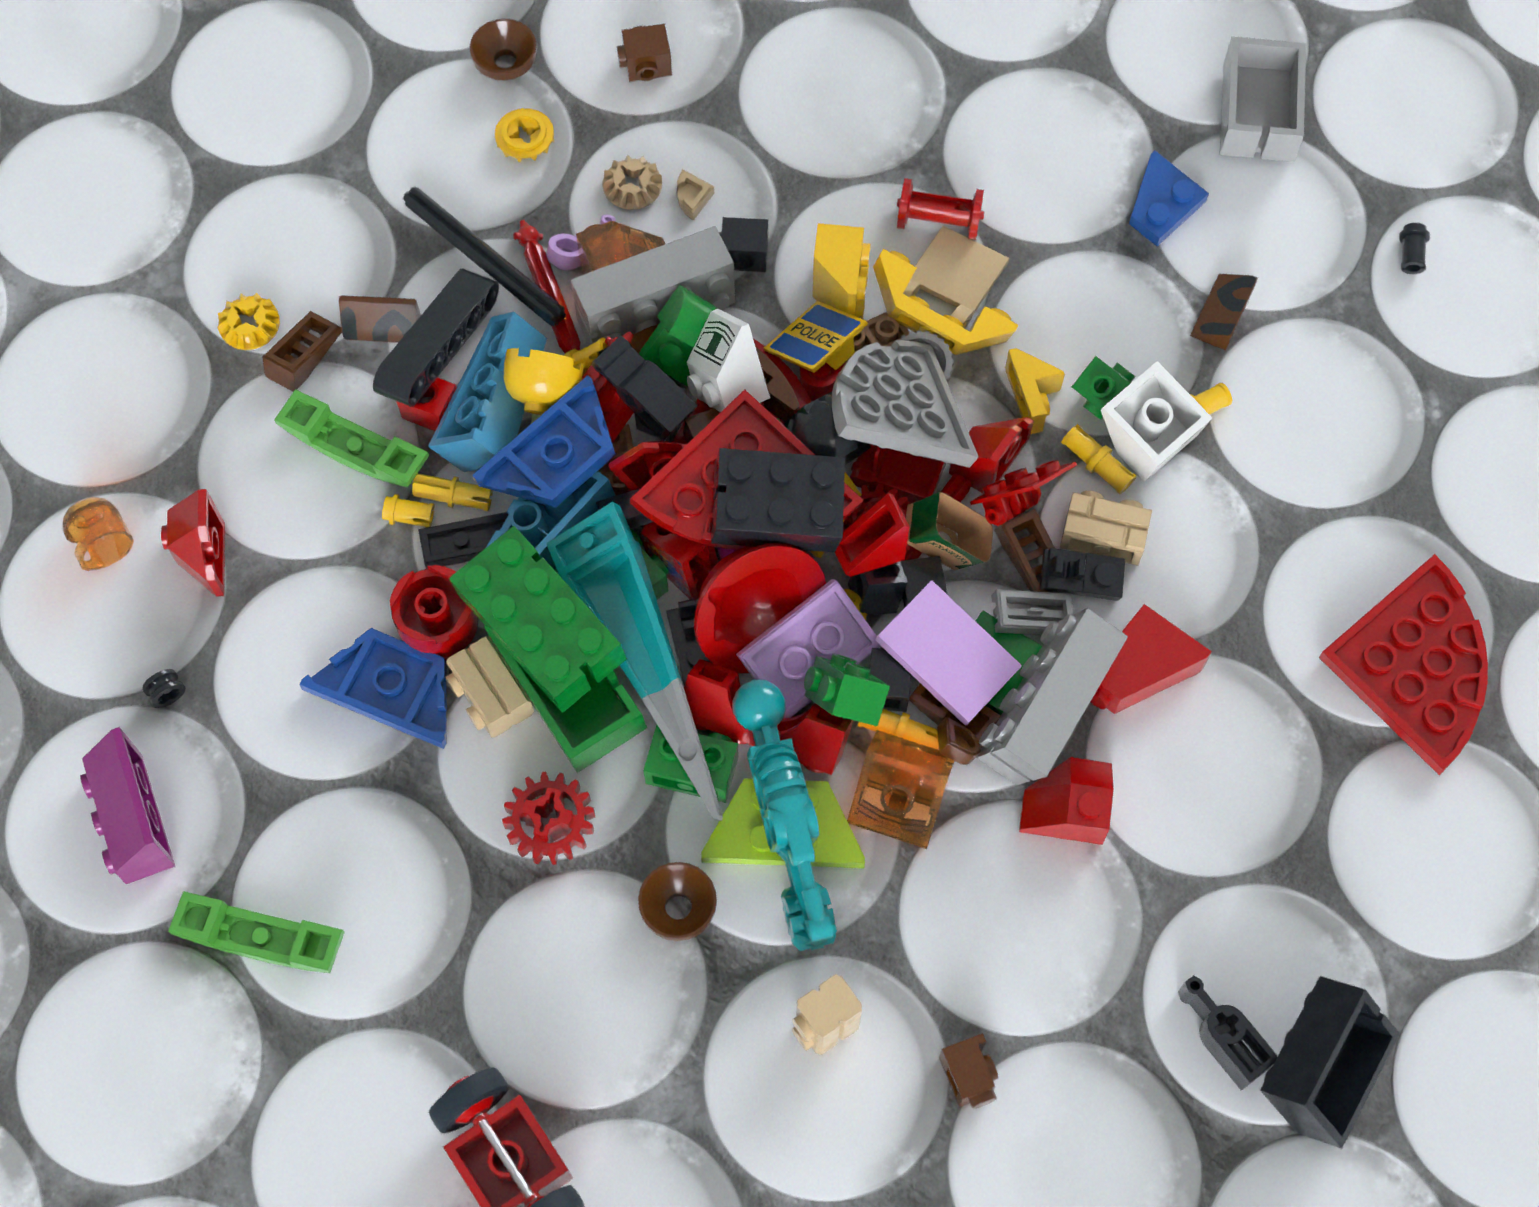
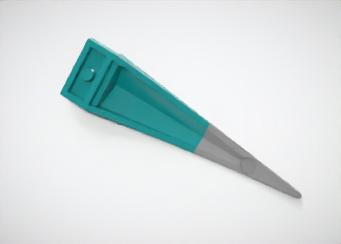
[546,502,723,821]

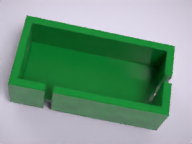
[449,526,627,713]
[484,626,647,773]

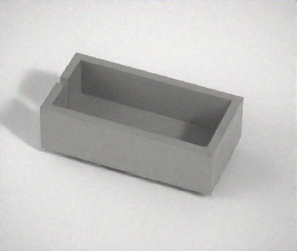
[571,226,735,354]
[976,608,1128,785]

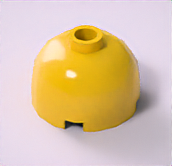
[503,348,584,415]

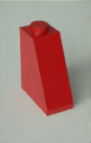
[1090,604,1212,714]

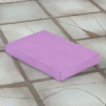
[736,579,881,718]
[875,580,1022,726]

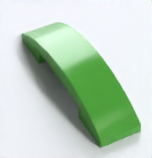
[274,389,429,487]
[168,891,344,973]

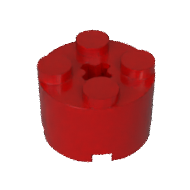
[390,565,478,661]

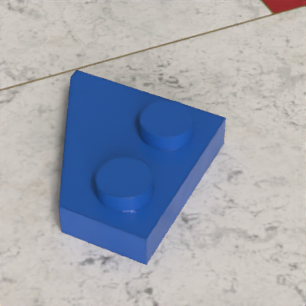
[1129,150,1209,246]

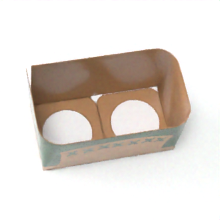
[906,492,993,571]

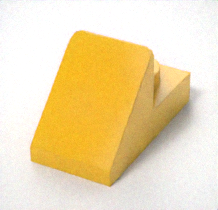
[1005,348,1065,434]

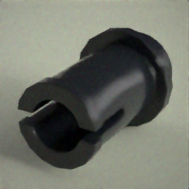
[1399,223,1430,274]

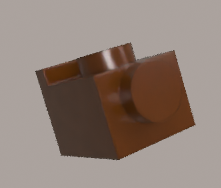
[939,1033,998,1109]

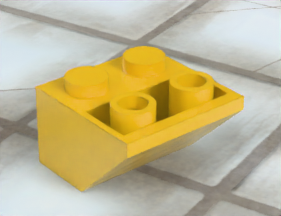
[812,223,871,318]

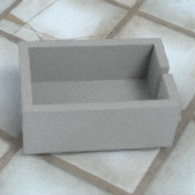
[1220,36,1306,162]

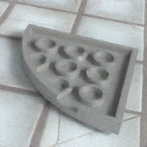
[832,340,979,468]

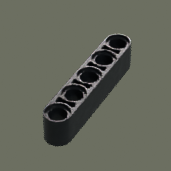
[373,268,499,407]

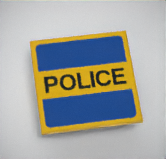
[764,301,868,373]

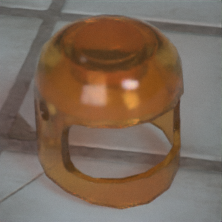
[62,497,134,571]

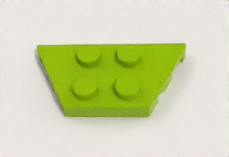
[701,778,865,868]

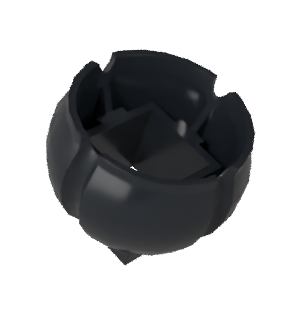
[783,392,871,465]

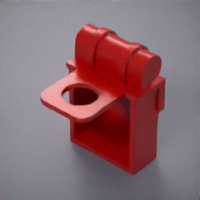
[850,444,946,504]

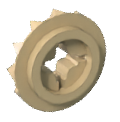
[602,155,662,210]

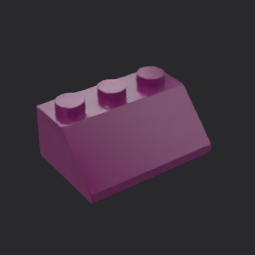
[80,727,175,884]

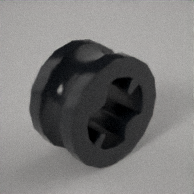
[142,669,186,708]

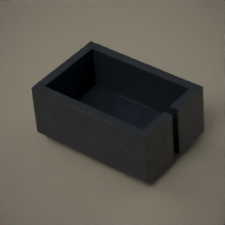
[711,448,845,552]
[1260,976,1400,1149]

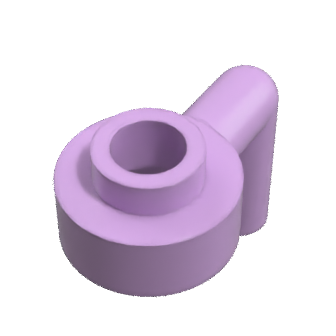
[547,215,616,271]

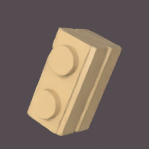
[1060,491,1152,566]
[445,636,534,738]
[792,974,862,1055]

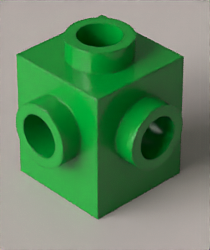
[1071,356,1136,420]

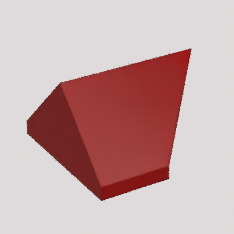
[835,493,910,577]

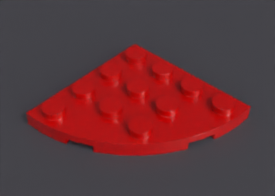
[630,389,864,550]
[1319,554,1488,776]

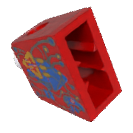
[635,522,718,601]

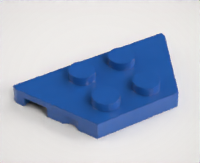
[472,375,616,508]
[299,628,447,749]

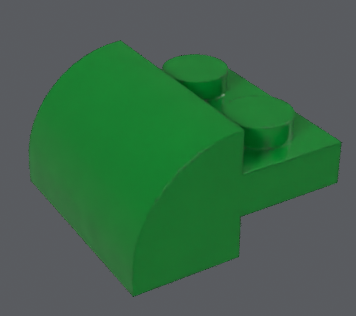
[638,284,718,387]

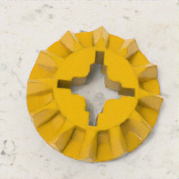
[495,108,554,163]
[217,293,280,350]

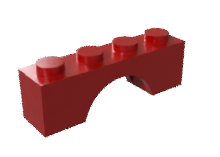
[684,659,854,775]

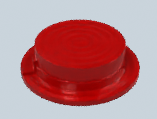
[694,543,826,674]

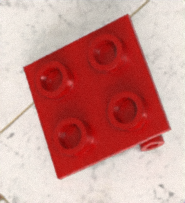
[970,460,1077,526]

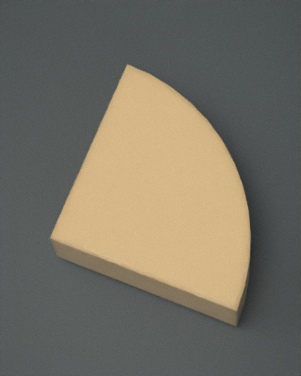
[677,170,714,220]

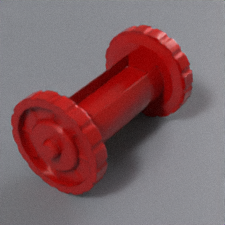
[897,178,984,240]

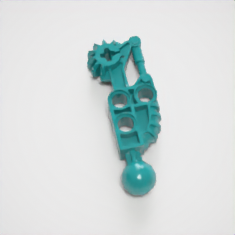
[732,680,837,951]

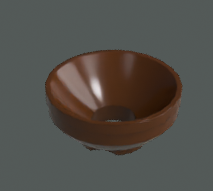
[470,19,537,81]
[638,862,717,941]

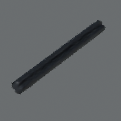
[403,187,566,327]

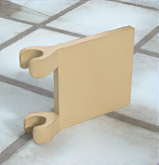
[903,225,1009,329]

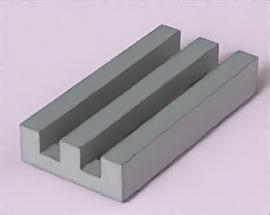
[991,589,1074,635]

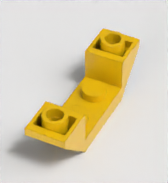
[873,249,1019,355]

